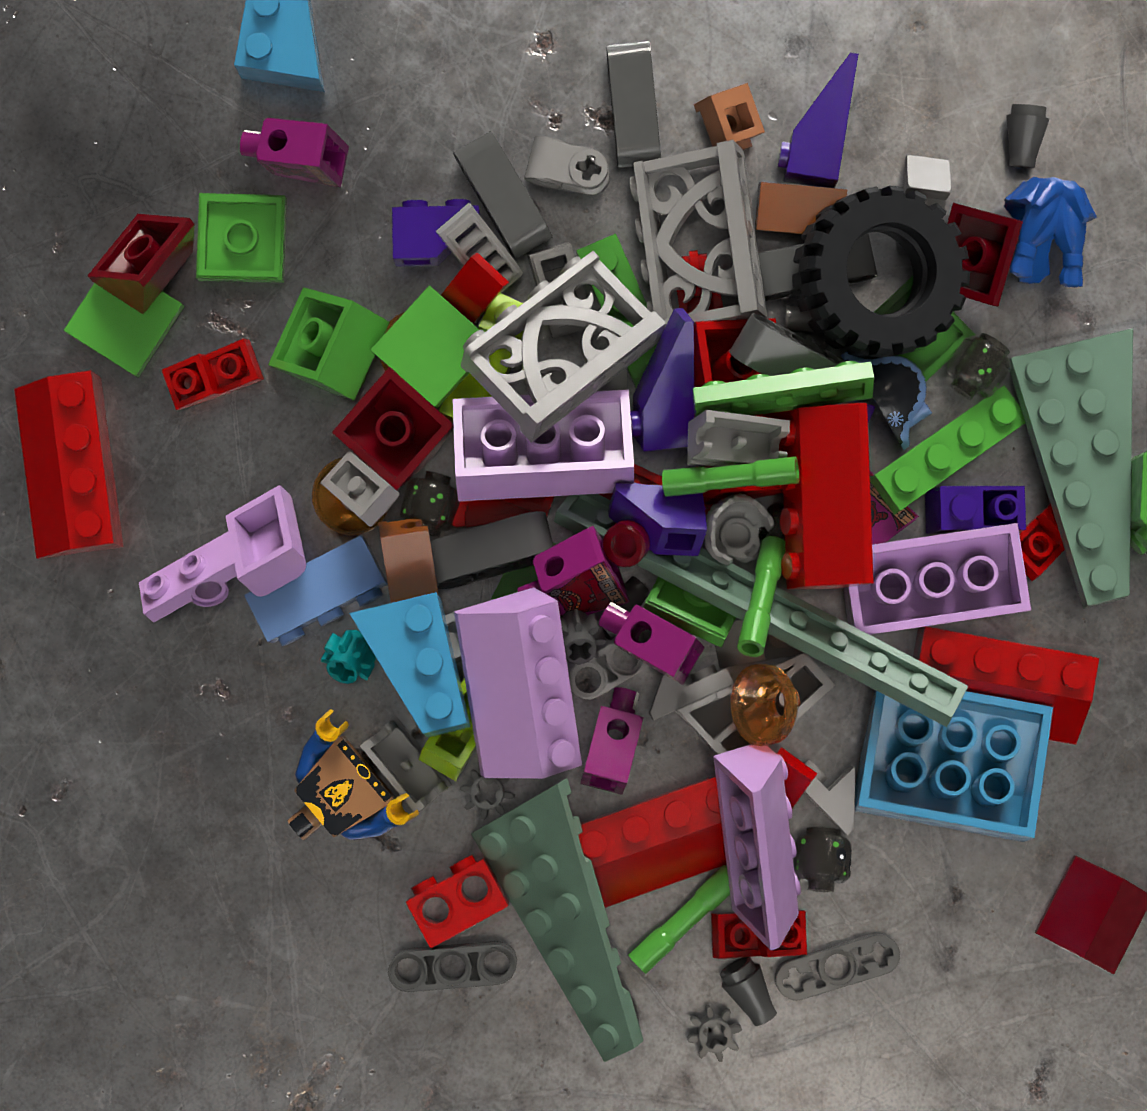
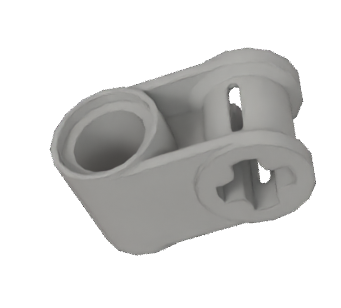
[524,136,610,196]

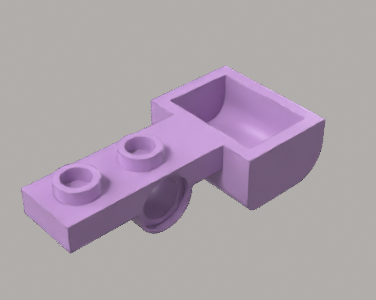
[139,485,306,623]

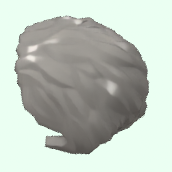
[704,493,774,565]

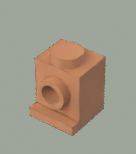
[694,83,765,150]

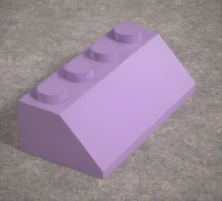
[453,390,634,501]
[843,523,1031,635]
[454,587,582,779]
[713,741,801,950]

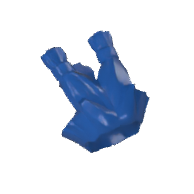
[1004,177,1097,288]

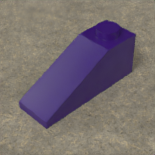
[777,52,859,188]
[630,308,694,451]

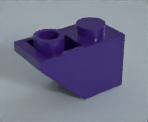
[392,199,481,267]
[608,483,707,556]
[925,486,1026,534]

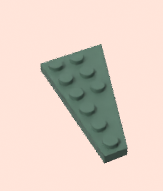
[1007,328,1133,609]
[471,778,644,1062]

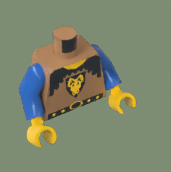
[287,709,419,840]

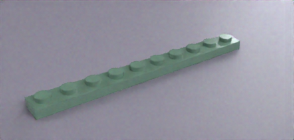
[554,494,968,727]

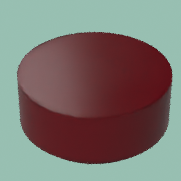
[603,520,650,567]

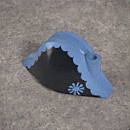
[841,352,932,450]

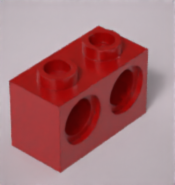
[406,855,510,949]

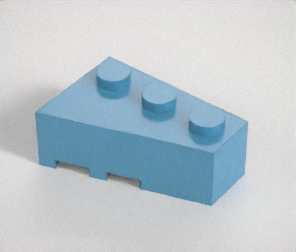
[234,0,325,92]
[349,592,471,737]

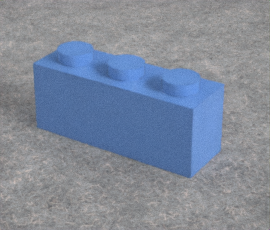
[244,535,388,646]

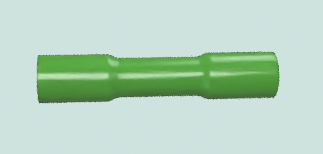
[662,456,799,497]
[737,536,785,657]
[628,865,730,974]

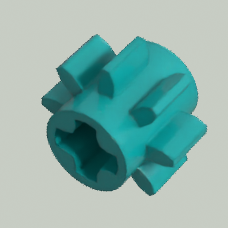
[321,630,376,684]

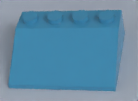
[855,690,1053,842]

